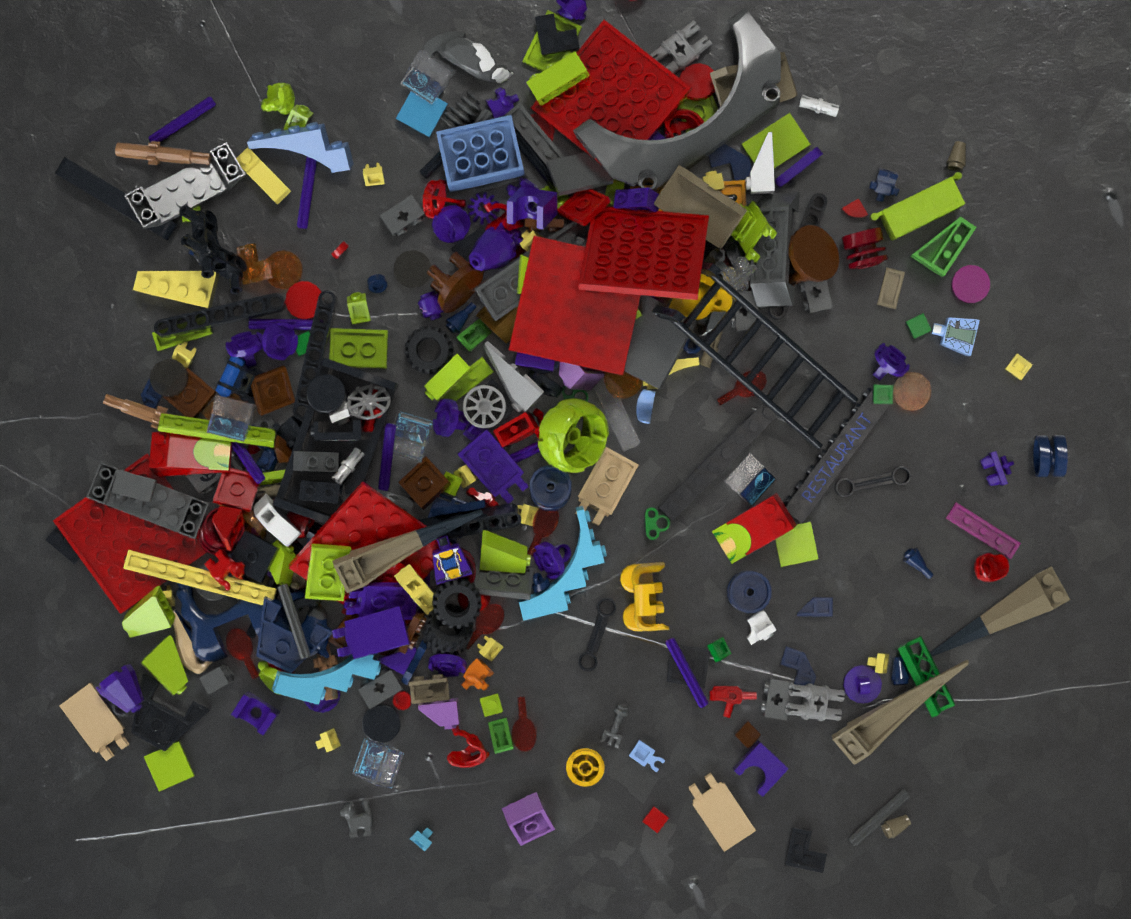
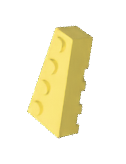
[133,271,219,308]

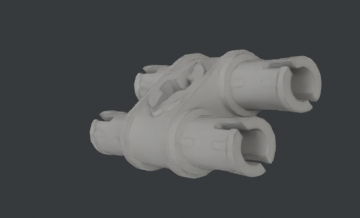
[649,20,712,74]
[785,683,845,721]

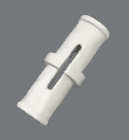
[799,95,839,117]
[331,448,364,485]

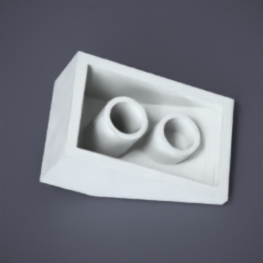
[746,132,775,194]

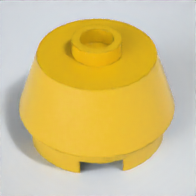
[566,748,605,787]

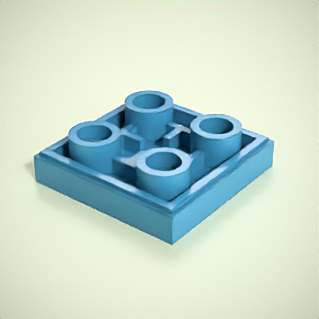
[396,90,448,138]

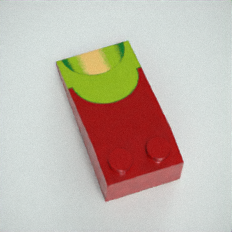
[149,432,232,477]
[712,492,797,564]

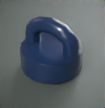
[367,274,387,293]
[532,573,551,593]

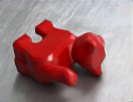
[204,549,245,591]

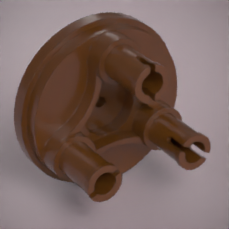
[788,225,839,286]
[427,252,484,313]

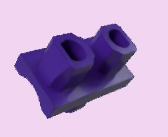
[980,451,1014,486]

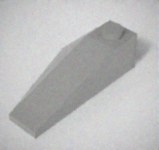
[483,341,544,413]

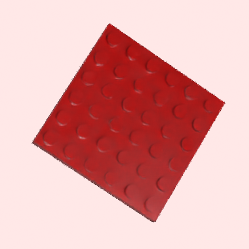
[530,20,692,165]
[579,207,709,300]
[509,236,641,375]
[53,453,207,614]
[288,481,452,605]

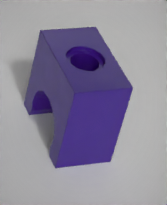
[507,187,557,229]
[231,691,280,735]
[733,740,788,797]

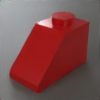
[493,412,538,448]
[212,506,245,551]

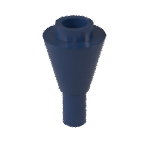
[445,302,476,333]
[903,548,934,579]

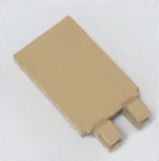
[575,447,639,526]
[60,683,130,761]
[688,772,756,852]

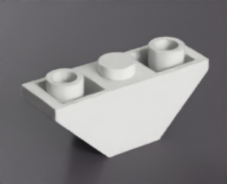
[253,494,301,547]

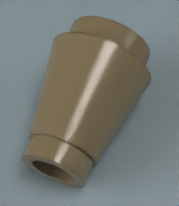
[947,141,966,171]
[881,814,911,839]

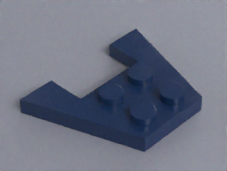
[256,596,333,673]

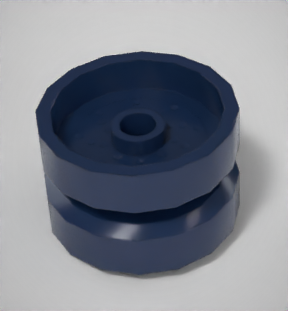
[1033,435,1068,477]
[530,465,572,511]
[727,571,772,613]

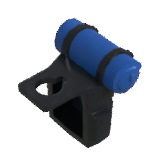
[215,356,265,405]

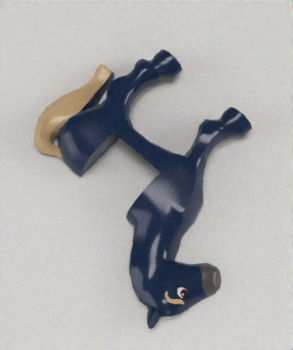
[173,554,330,674]

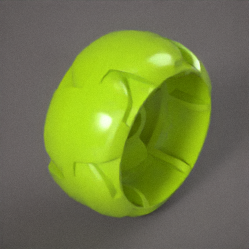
[538,398,609,473]

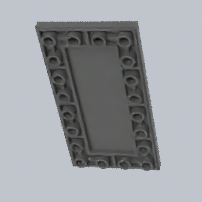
[624,295,697,390]

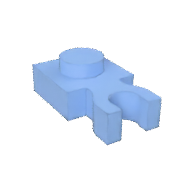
[629,740,665,772]

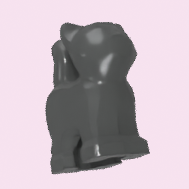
[340,799,374,838]

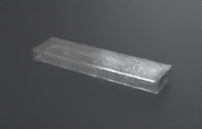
[593,374,641,452]

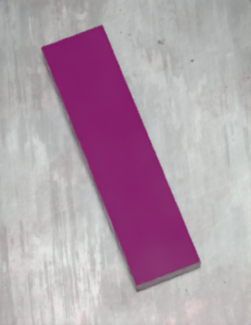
[945,502,1021,559]

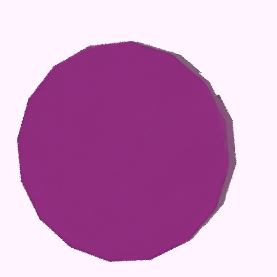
[951,265,990,303]

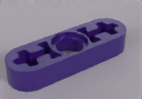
[774,146,823,188]

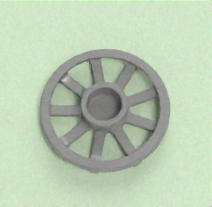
[347,383,391,420]
[463,385,506,428]

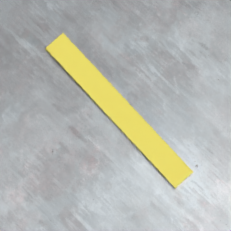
[123,550,277,605]

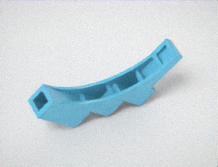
[519,506,607,621]
[272,654,381,705]

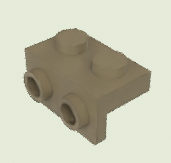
[409,674,450,704]

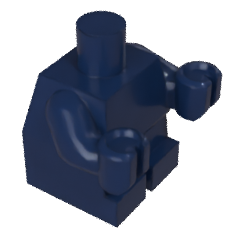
[869,167,900,202]
[256,446,279,472]

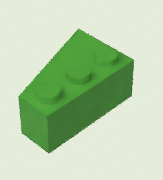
[910,217,977,277]

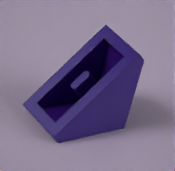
[379,647,417,675]

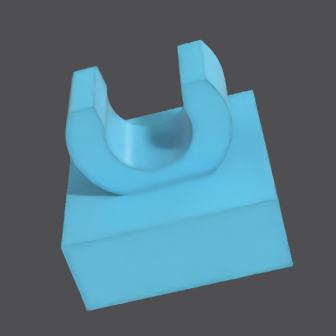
[410,827,433,851]

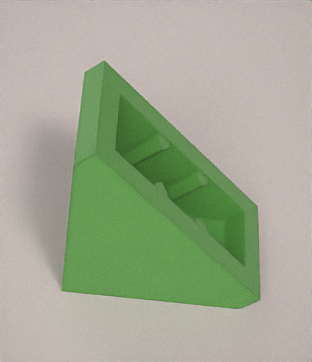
[456,319,492,353]
[488,718,514,754]

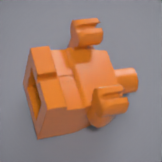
[461,658,494,691]

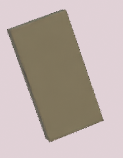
[877,267,905,309]

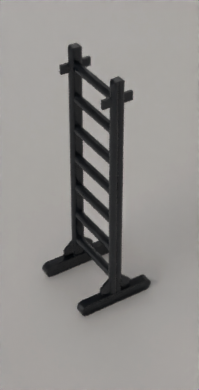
[652,262,859,450]

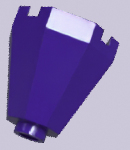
[469,227,516,271]
[96,664,144,713]

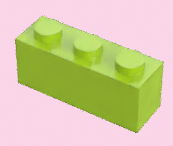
[526,51,590,106]

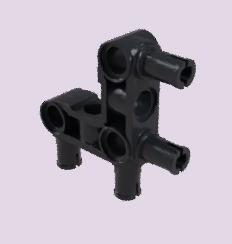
[179,204,247,294]

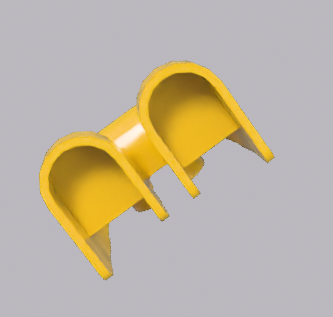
[669,274,732,320]
[620,562,670,631]

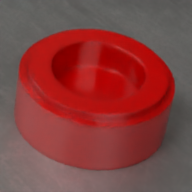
[331,241,349,259]
[393,690,411,710]

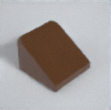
[275,436,293,463]
[734,721,761,749]

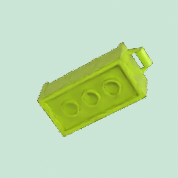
[869,172,965,241]

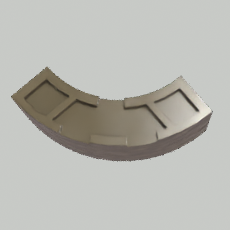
[710,52,797,107]
[654,165,747,249]

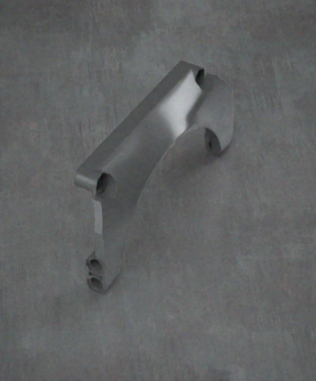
[573,9,781,193]

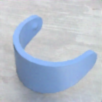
[636,389,656,424]

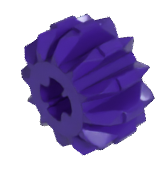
[467,192,500,225]

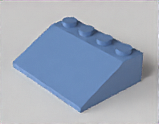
[436,115,525,192]

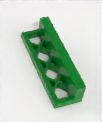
[898,636,956,718]

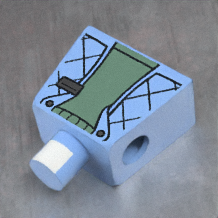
[931,318,980,356]

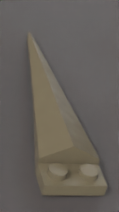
[832,660,969,765]

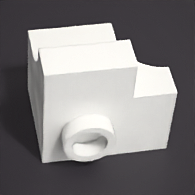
[329,401,360,426]
[746,610,776,645]

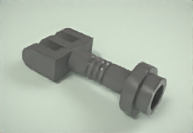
[600,704,629,749]

